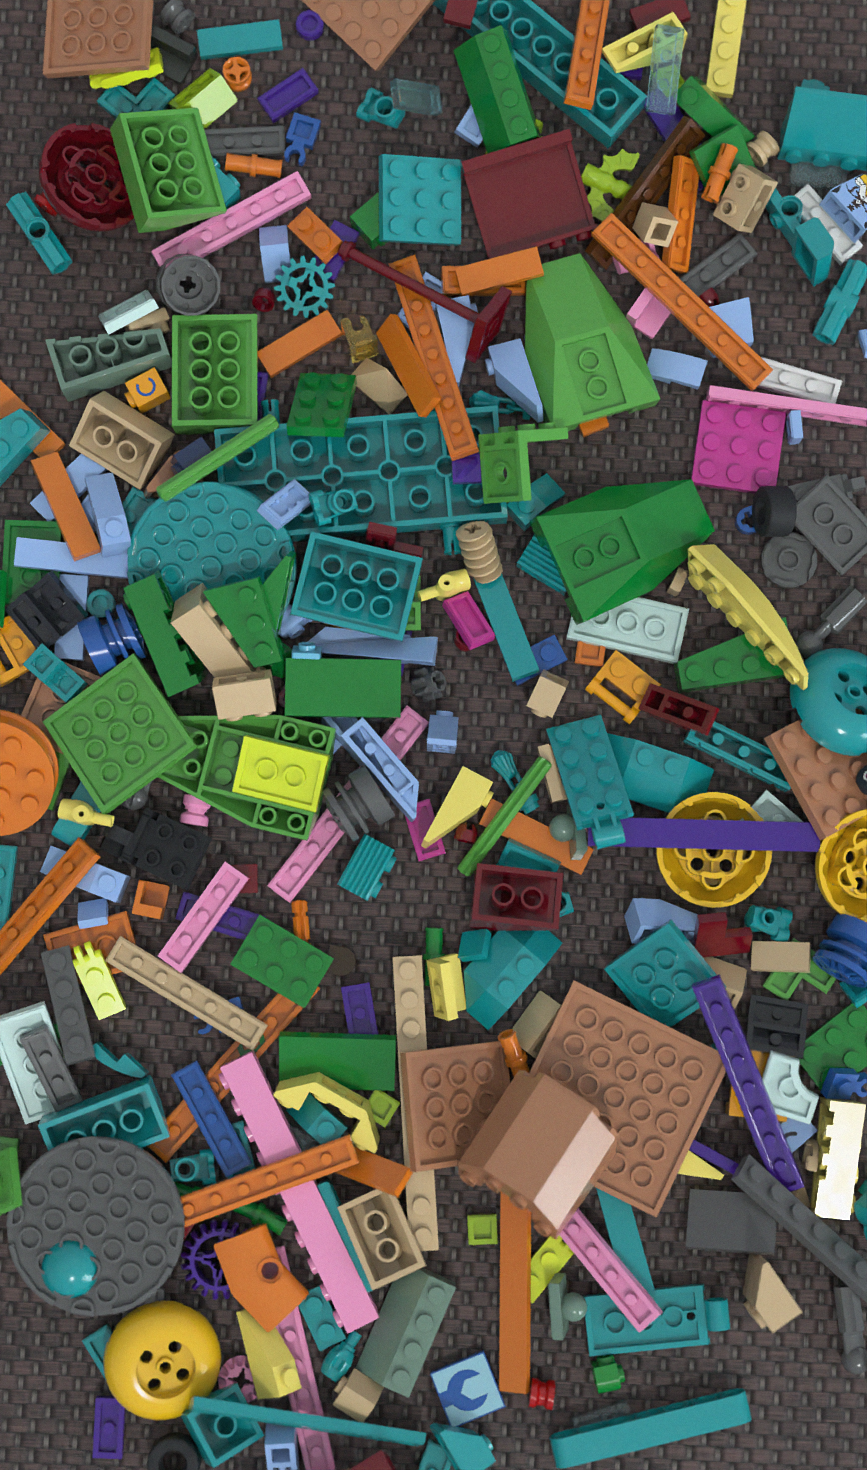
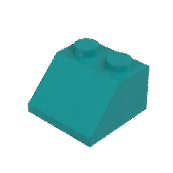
[181,1383,264,1468]

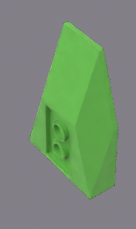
[524,253,660,431]

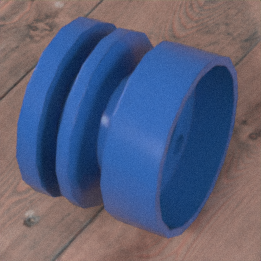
[77,603,147,677]
[812,914,867,988]

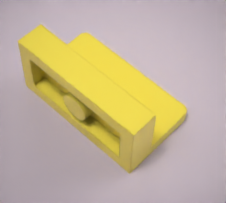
[426,953,466,1021]

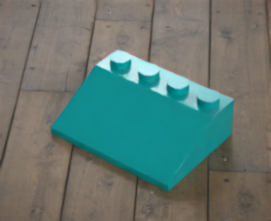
[778,86,867,171]
[290,531,423,642]

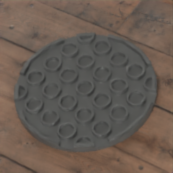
[6,1136,185,1317]

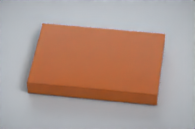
[43,911,137,984]

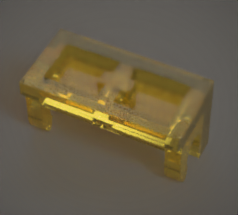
[340,316,379,364]

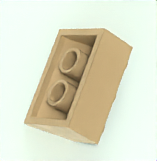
[69,391,175,489]
[337,1189,426,1290]
[743,1254,802,1333]

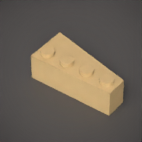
[171,583,266,678]

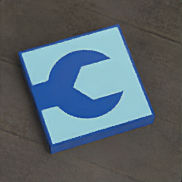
[430,1350,506,1427]

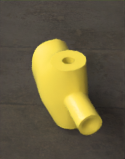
[417,569,471,602]
[58,798,114,827]

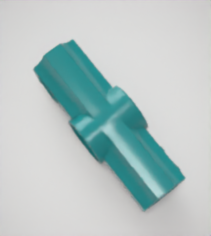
[6,192,73,275]
[812,259,867,345]

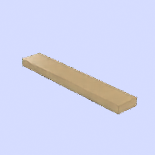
[105,936,268,1050]

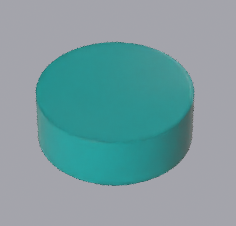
[86,589,116,619]

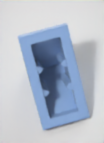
[259,225,292,283]

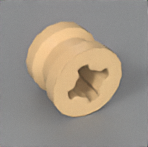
[746,131,780,167]

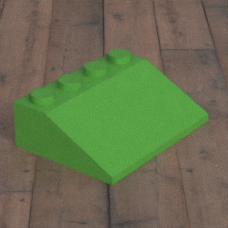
[110,108,227,233]
[172,314,258,435]

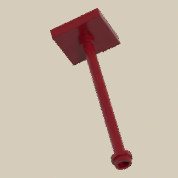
[338,240,512,363]

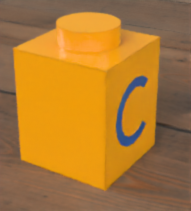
[124,367,171,414]

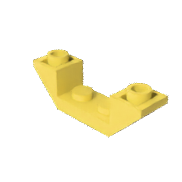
[273,1072,380,1154]

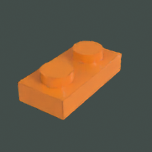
[287,207,343,265]

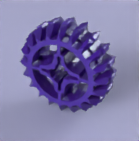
[181,1219,247,1300]

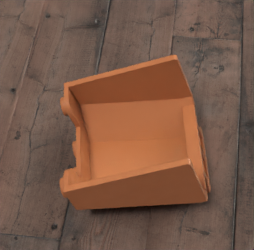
[458,1070,619,1239]

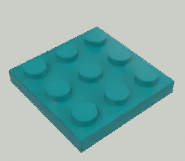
[379,154,461,246]
[604,920,726,1027]

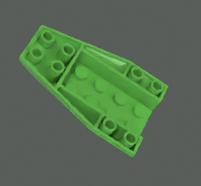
[158,715,336,841]

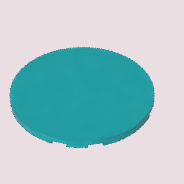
[127,481,297,613]

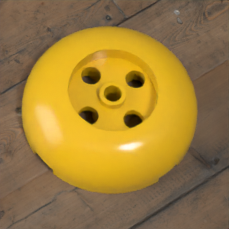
[656,792,772,908]
[815,809,867,922]
[103,1301,221,1420]

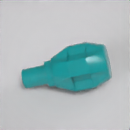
[320,1331,362,1382]

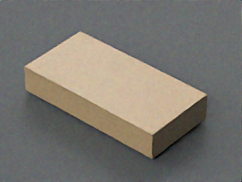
[751,941,811,973]

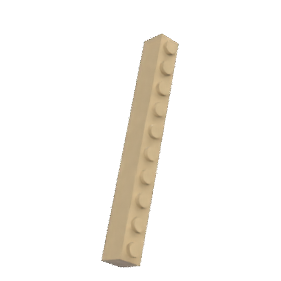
[393,955,439,1251]

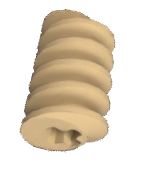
[456,521,503,584]

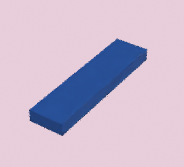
[171,1060,253,1178]

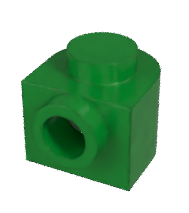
[590,1354,625,1394]

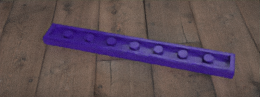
[587,818,820,852]
[692,974,804,1192]

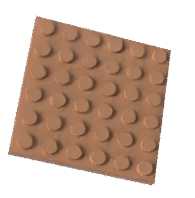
[529,980,726,1218]

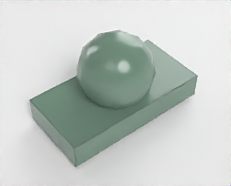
[549,804,588,860]
[548,1273,587,1340]

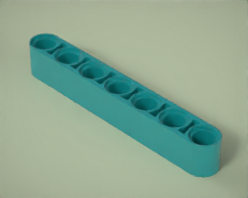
[549,1388,752,1468]

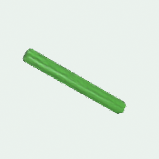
[156,414,279,502]
[457,757,552,877]

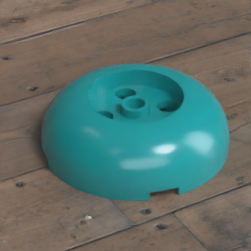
[790,648,867,756]

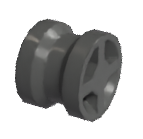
[160,0,195,34]

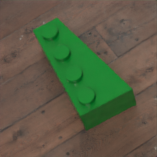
[123,571,208,697]
[674,617,788,693]

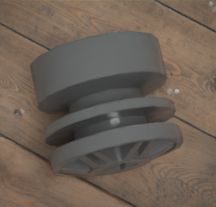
[156,254,220,316]
[322,765,395,842]

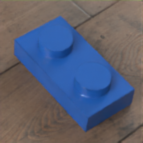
[504,634,568,686]

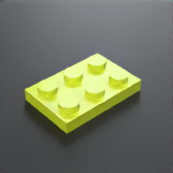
[232,735,330,813]

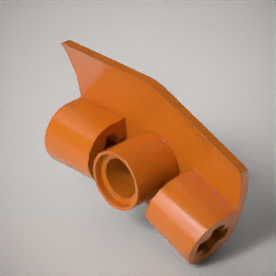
[214,1223,309,1332]

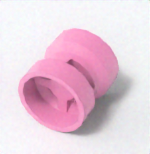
[179,794,211,827]

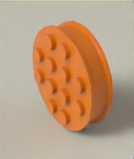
[0,709,59,836]

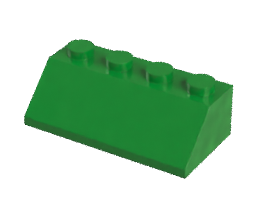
[454,25,541,153]

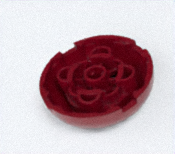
[39,123,135,232]

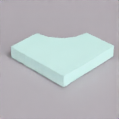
[762,1050,819,1125]

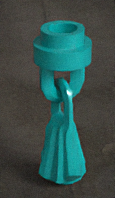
[469,390,532,420]
[490,750,540,815]

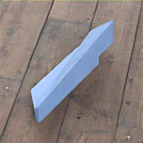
[307,627,438,666]
[321,717,419,822]

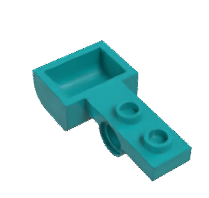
[765,188,834,287]

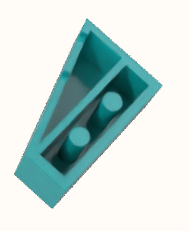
[0,408,51,486]

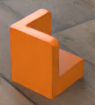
[132,880,170,920]

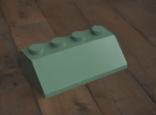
[356,1267,456,1398]

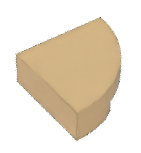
[667,567,688,596]
[801,1139,819,1172]

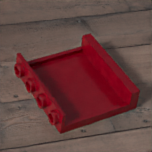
[461,129,598,259]

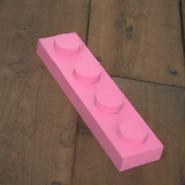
[158,862,249,973]

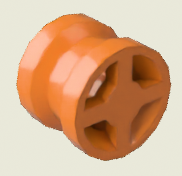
[223,57,252,92]

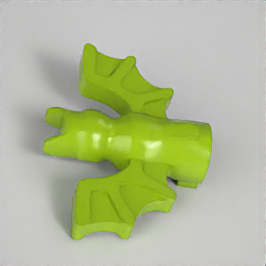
[582,149,640,222]

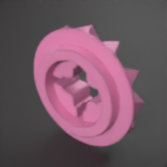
[218,1356,257,1403]

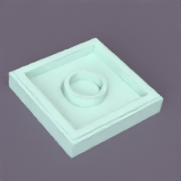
[98,290,159,335]

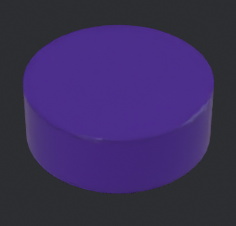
[296,10,324,41]

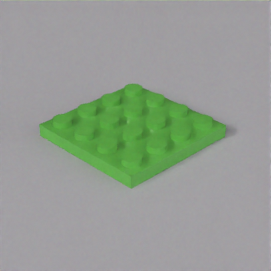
[42,653,198,814]

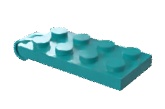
[546,715,634,850]
[583,1283,731,1356]

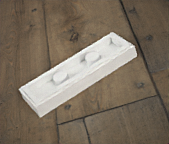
[794,184,863,266]
[757,357,842,404]

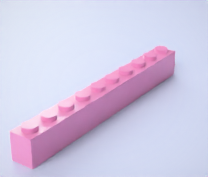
[218,1050,379,1334]

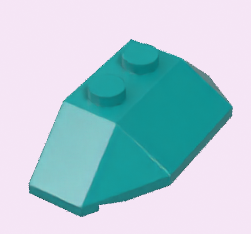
[607,733,714,813]
[464,931,563,1030]

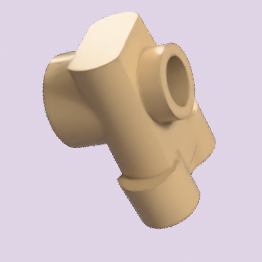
[124,307,170,334]

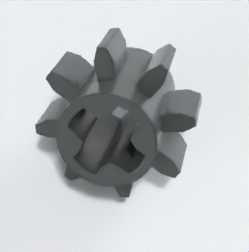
[411,666,446,703]

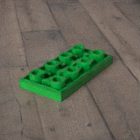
[285,658,401,718]
[279,1031,396,1091]

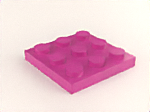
[691,400,786,494]

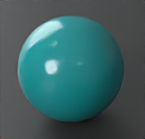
[41,1240,98,1298]

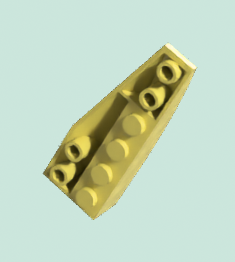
[687,544,808,690]

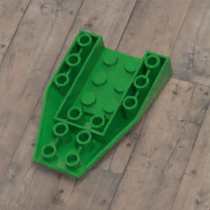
[529,479,715,625]

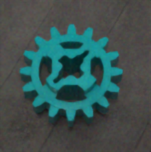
[274,256,335,318]

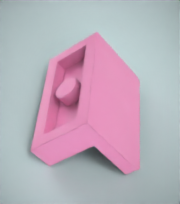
[626,288,671,339]

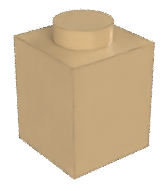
[632,202,678,247]
[526,669,569,718]
[333,1368,384,1423]

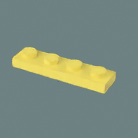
[706,0,746,98]

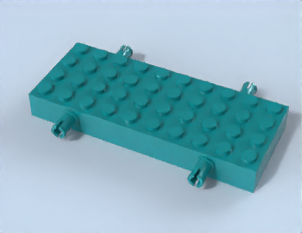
[214,399,508,555]

